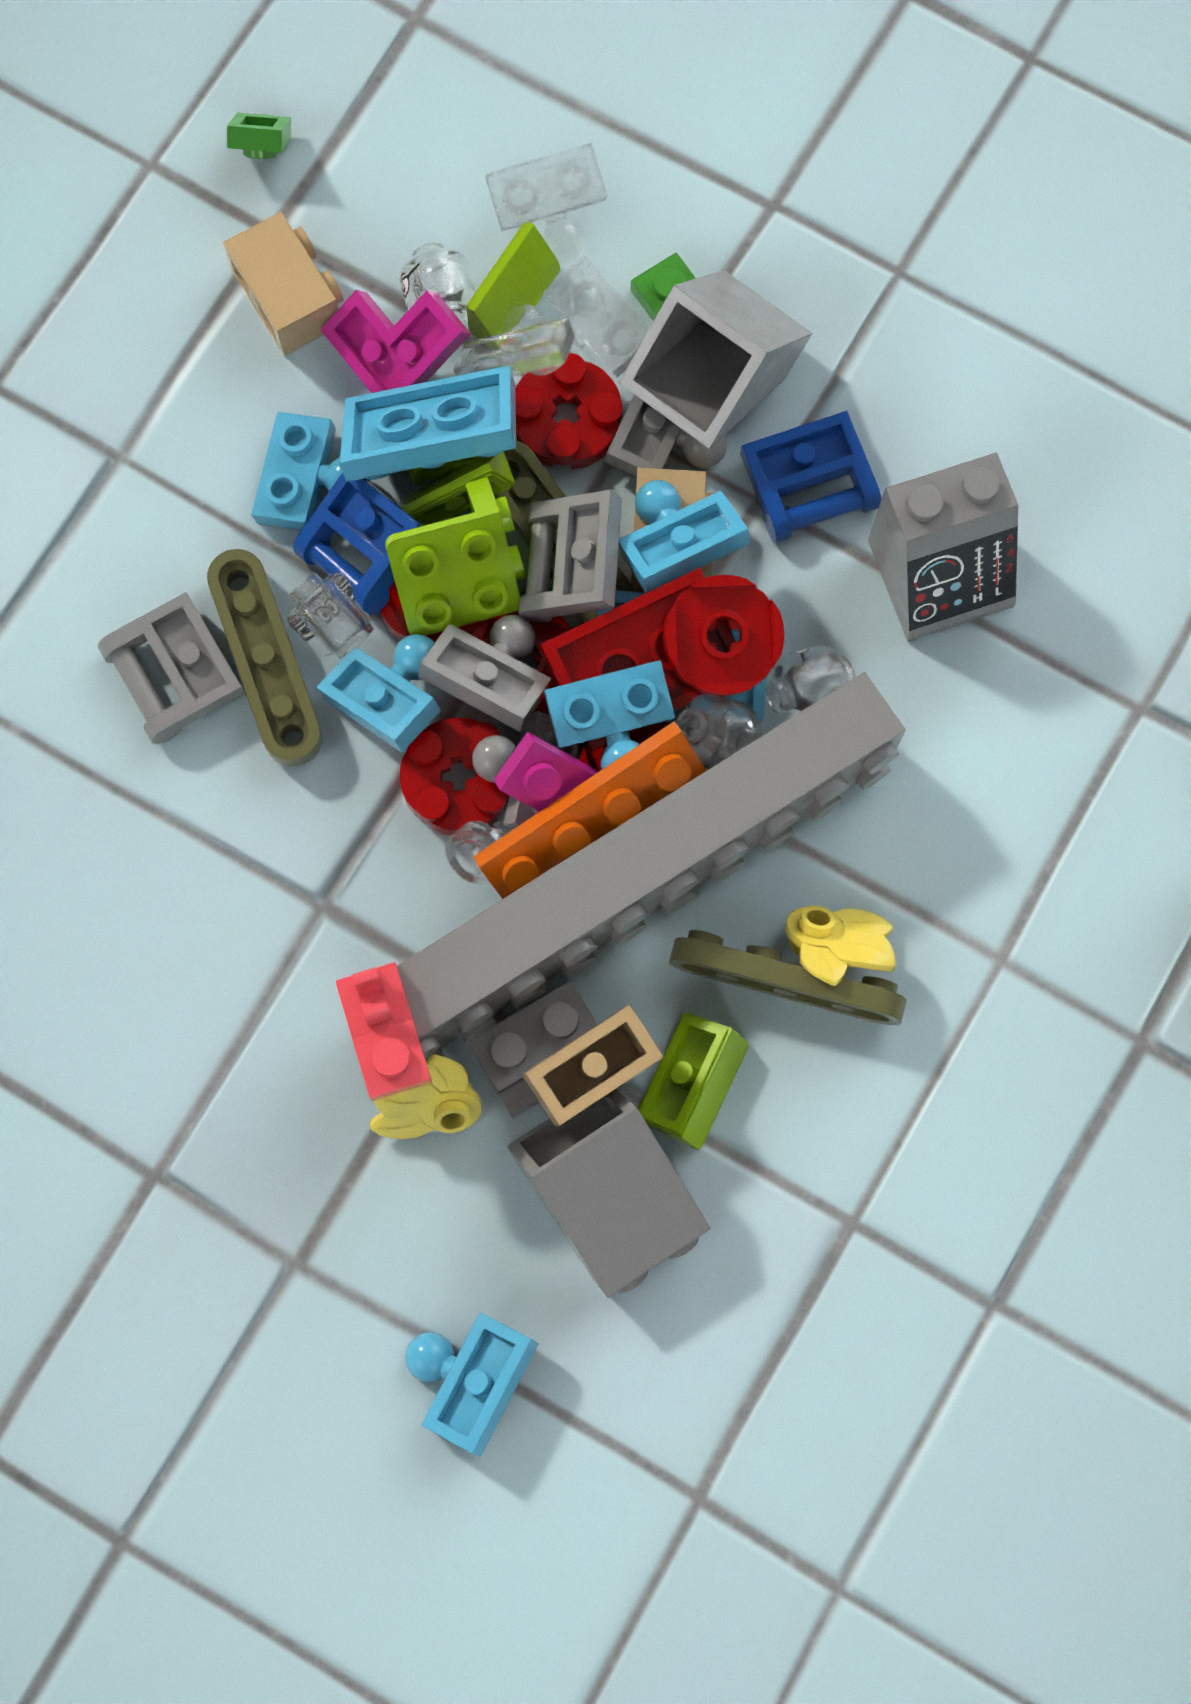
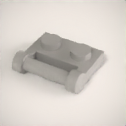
[519,489,622,623]
[98,592,245,744]

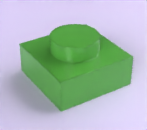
[227,112,291,159]
[630,252,696,321]

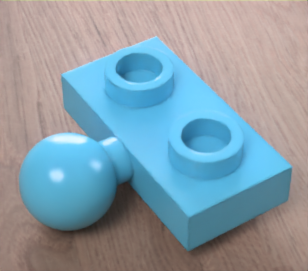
[251,412,371,530]
[619,480,750,593]
[316,634,441,753]
[544,660,675,769]
[405,1312,539,1457]

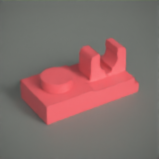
[336,962,432,1101]

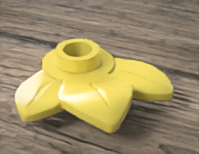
[785,906,896,986]
[369,1054,482,1139]

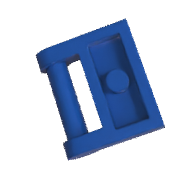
[740,411,882,543]
[293,473,423,615]

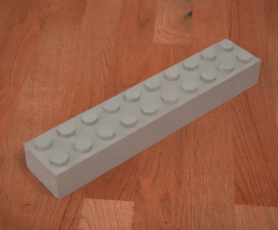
[397,672,906,1060]

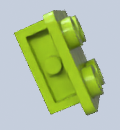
[385,477,525,636]

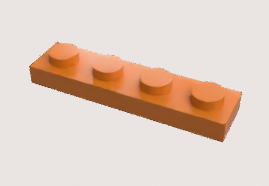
[473,722,707,899]

